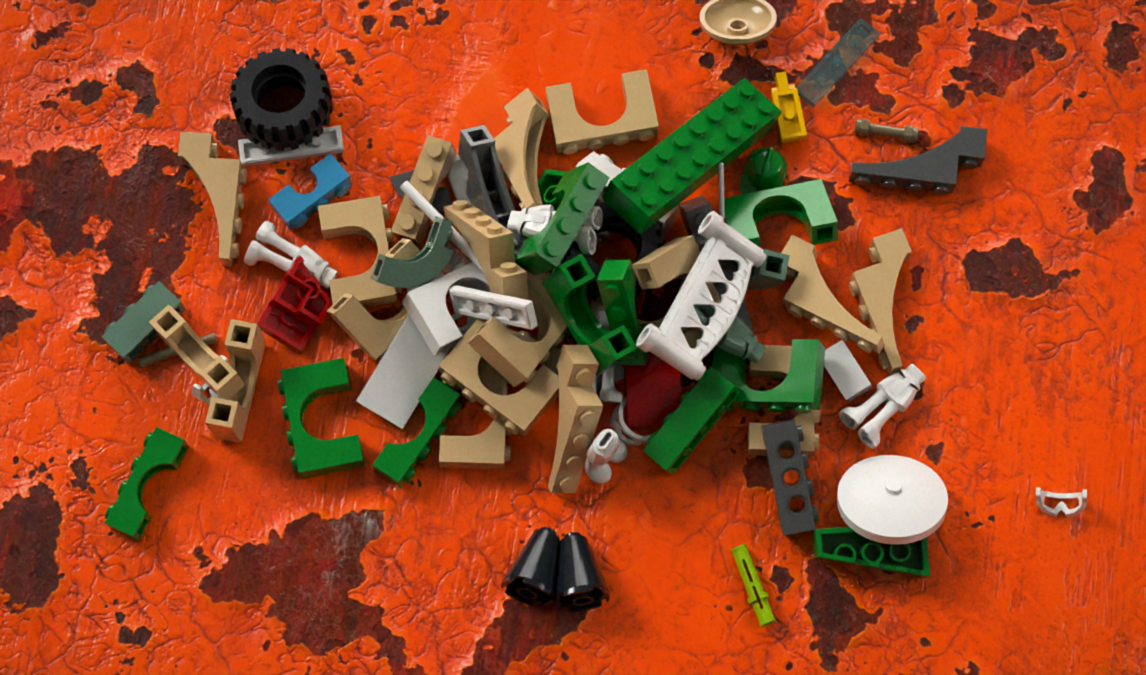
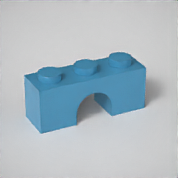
[268,153,352,231]

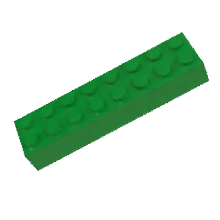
[602,78,782,235]

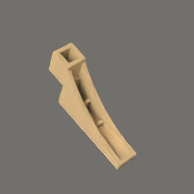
[494,88,550,209]
[178,132,247,267]
[444,200,528,300]
[848,228,912,375]
[781,235,885,354]
[548,345,603,493]

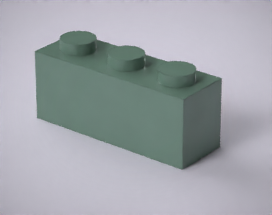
[101,281,186,365]

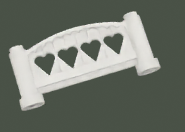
[636,211,767,381]

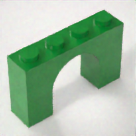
[515,162,610,276]
[723,179,838,247]
[542,254,637,376]
[712,339,825,413]
[277,358,365,479]

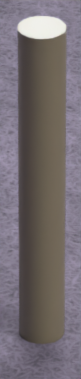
[138,333,218,368]

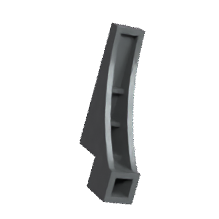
[458,125,528,256]
[849,126,987,195]
[678,195,754,332]

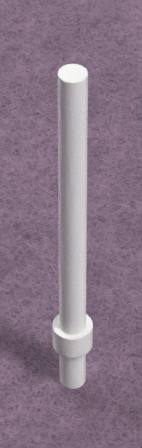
[400,181,486,279]

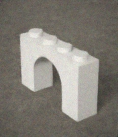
[402,262,491,357]

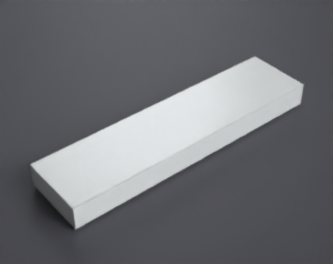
[238,126,344,167]
[449,285,538,330]

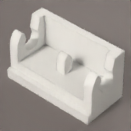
[824,340,872,401]

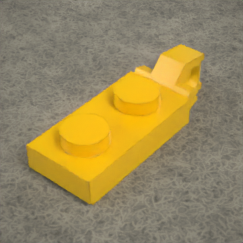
[771,71,807,144]

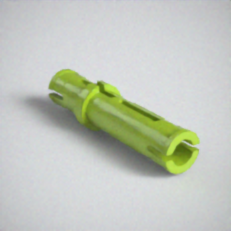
[731,544,776,627]

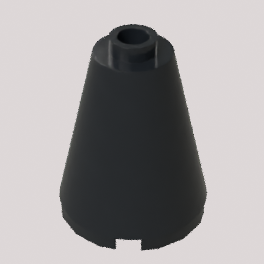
[501,527,560,607]
[555,532,610,612]

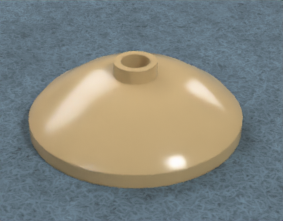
[700,0,777,45]

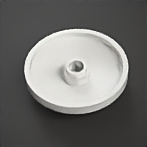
[837,455,948,544]

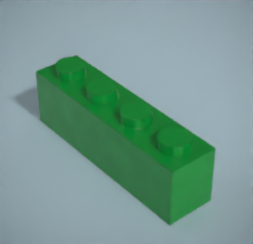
[643,367,742,474]

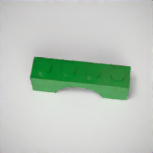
[597,260,650,365]
[372,377,462,488]
[105,427,189,542]

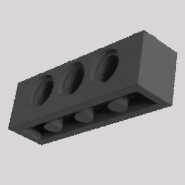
[761,420,819,536]

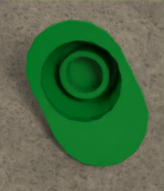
[740,147,787,194]

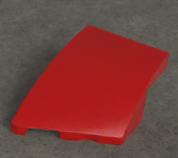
[256,255,332,354]
[624,352,681,427]

